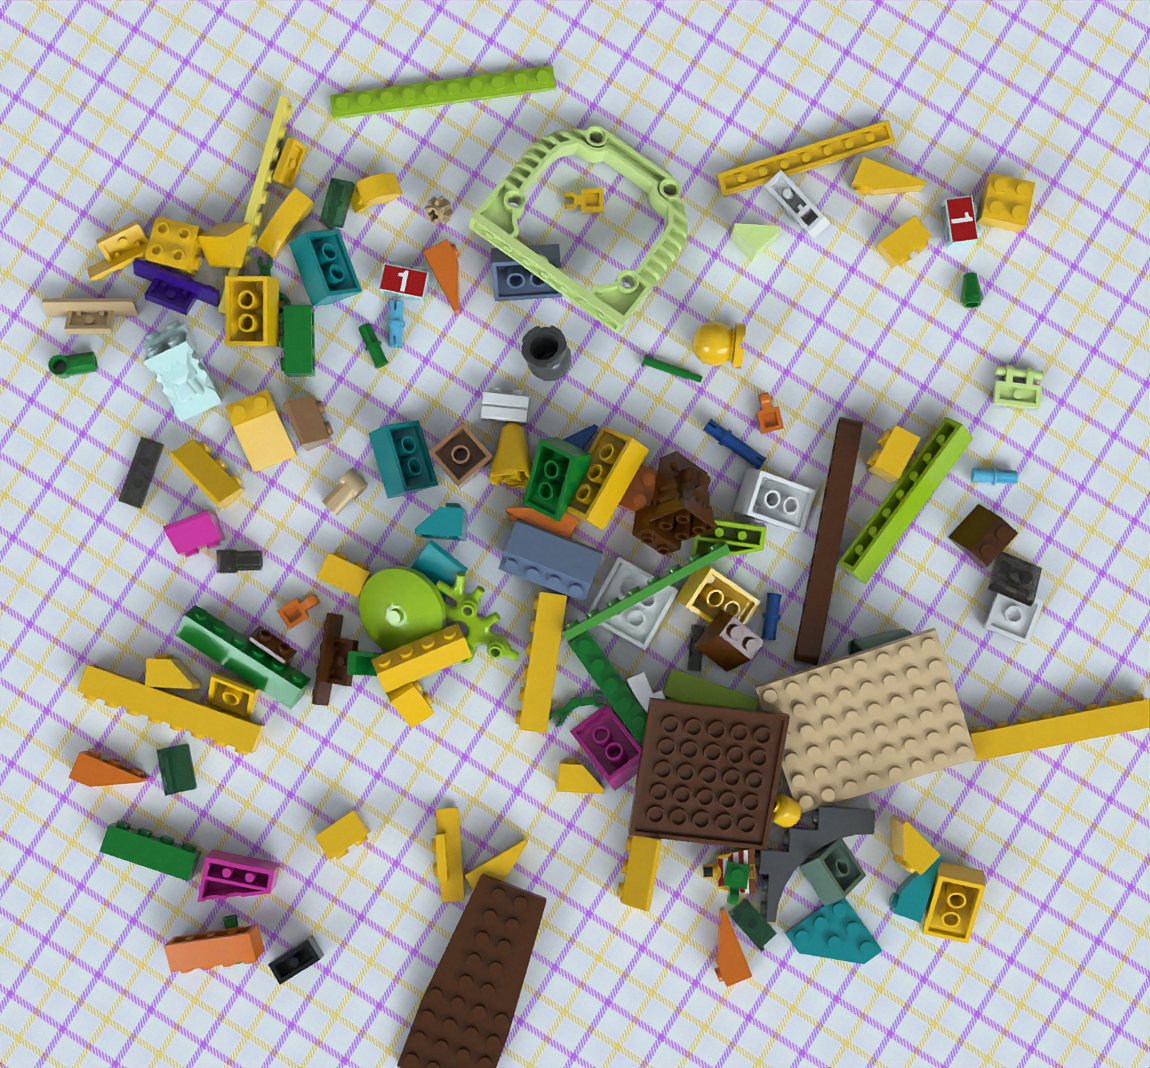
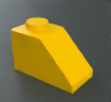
[557,758,604,794]

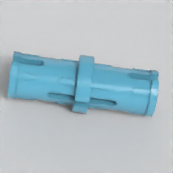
[387,300,405,348]

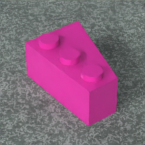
[197,849,280,902]

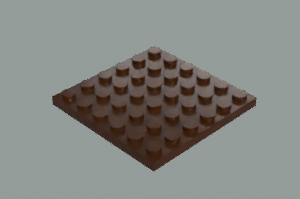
[628,697,790,850]

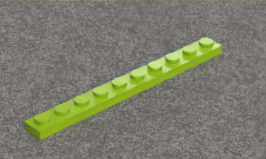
[330,65,556,120]

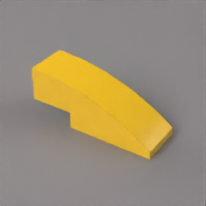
[256,187,315,260]

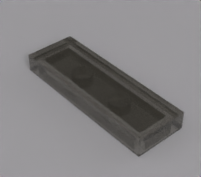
[118,437,164,509]

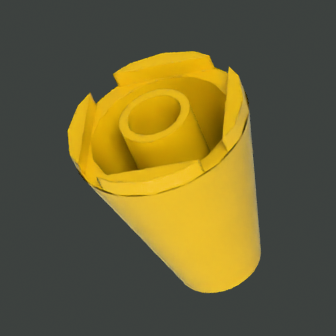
[489,422,533,488]

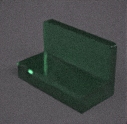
[319,178,355,229]
[157,744,197,796]
[728,898,777,952]

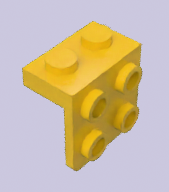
[145,217,205,276]

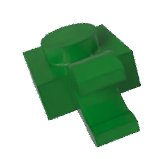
[723,861,750,905]

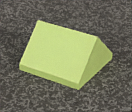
[730,223,781,262]

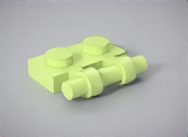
[992,365,1043,410]

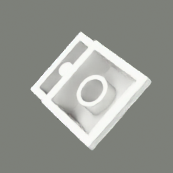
[625,672,665,712]

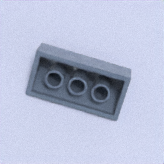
[498,519,603,602]

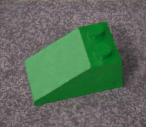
[523,437,592,521]

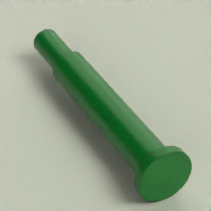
[641,354,703,383]

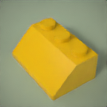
[225,276,279,347]
[168,439,245,509]
[890,814,941,875]
[617,836,662,912]

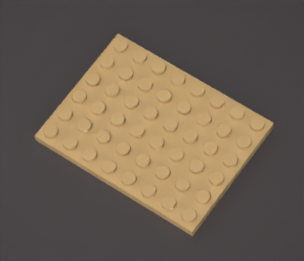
[755,628,977,813]

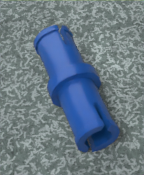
[761,593,782,641]

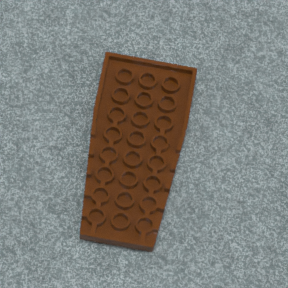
[397,874,547,1068]

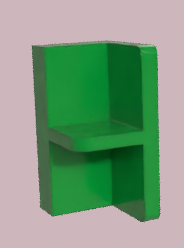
[347,651,385,676]

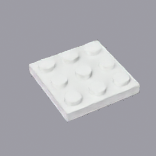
[585,557,679,650]

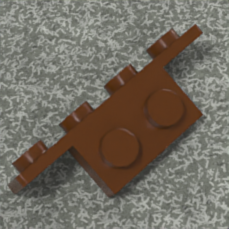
[312,613,359,706]

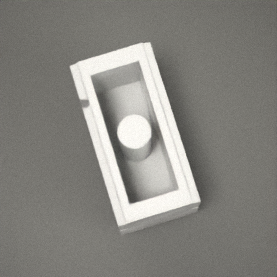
[481,387,530,425]

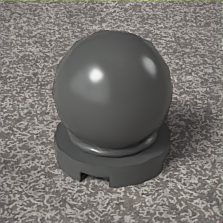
[521,325,572,381]

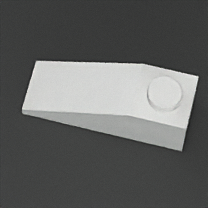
[764,170,830,240]

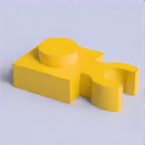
[565,188,604,213]

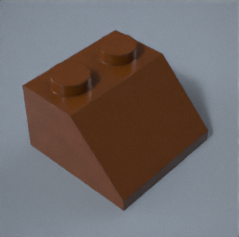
[947,504,1018,568]
[694,609,765,672]

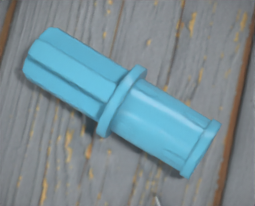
[971,467,1018,485]

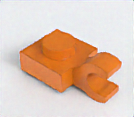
[756,392,784,434]
[277,594,320,630]

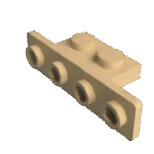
[42,298,138,334]

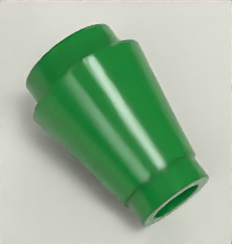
[960,272,983,308]

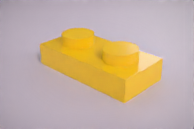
[272,137,307,189]

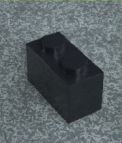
[268,935,324,985]

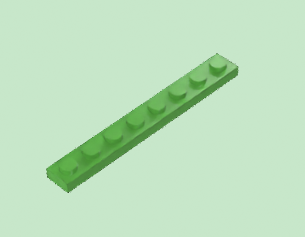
[563,542,731,641]

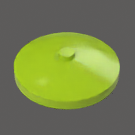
[359,566,446,652]

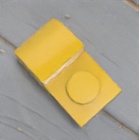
[347,173,403,213]

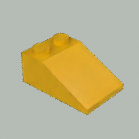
[225,389,297,473]
[675,565,761,625]
[922,862,986,944]

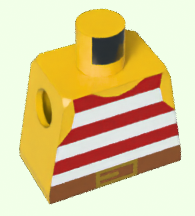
[703,848,756,894]

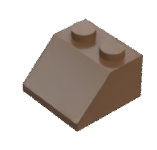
[284,396,334,451]

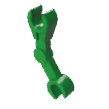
[257,255,291,311]
[549,692,605,727]

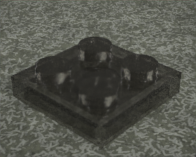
[987,551,1042,607]

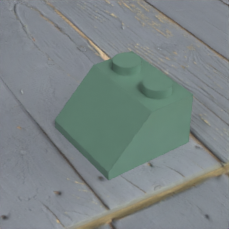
[799,838,866,906]

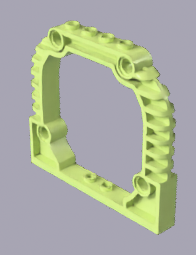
[469,125,688,334]

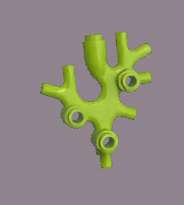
[435,572,520,664]

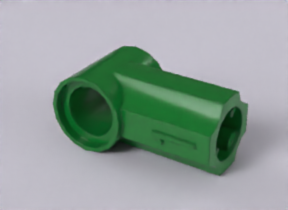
[48,352,98,379]

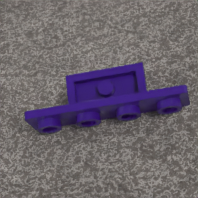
[133,258,220,316]

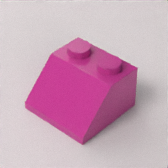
[163,510,225,558]

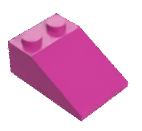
[570,704,641,791]

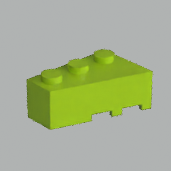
[689,516,767,558]

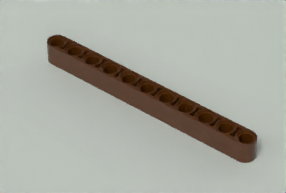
[794,417,863,666]

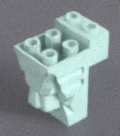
[142,320,222,422]

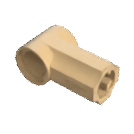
[322,469,368,515]

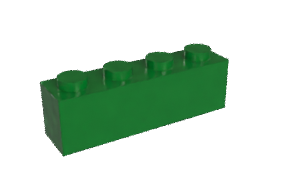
[99,821,202,881]

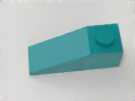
[889,854,942,923]

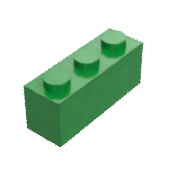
[280,305,315,377]

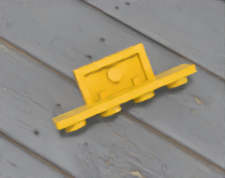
[87,220,150,281]
[431,807,465,902]

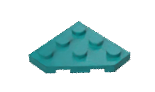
[785,898,883,964]

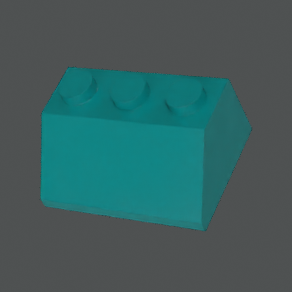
[289,229,362,307]
[368,420,438,499]
[414,503,468,541]

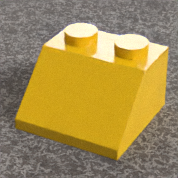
[145,654,202,689]

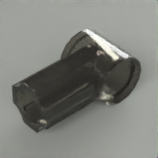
[216,549,263,573]

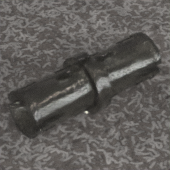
[687,624,706,672]

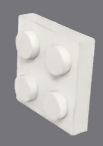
[983,585,1044,645]

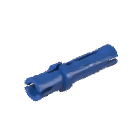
[703,419,767,470]

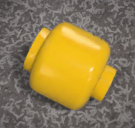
[772,794,801,828]

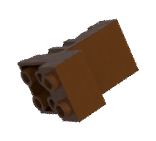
[632,451,717,555]

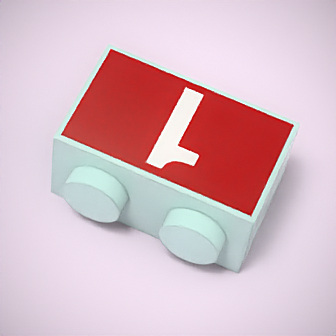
[940,196,981,249]
[378,261,431,303]

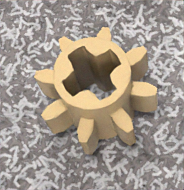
[424,196,454,225]

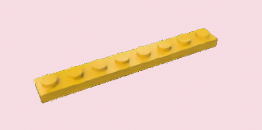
[716,120,895,197]

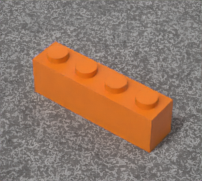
[164,924,265,973]

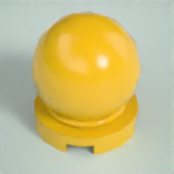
[692,321,746,369]

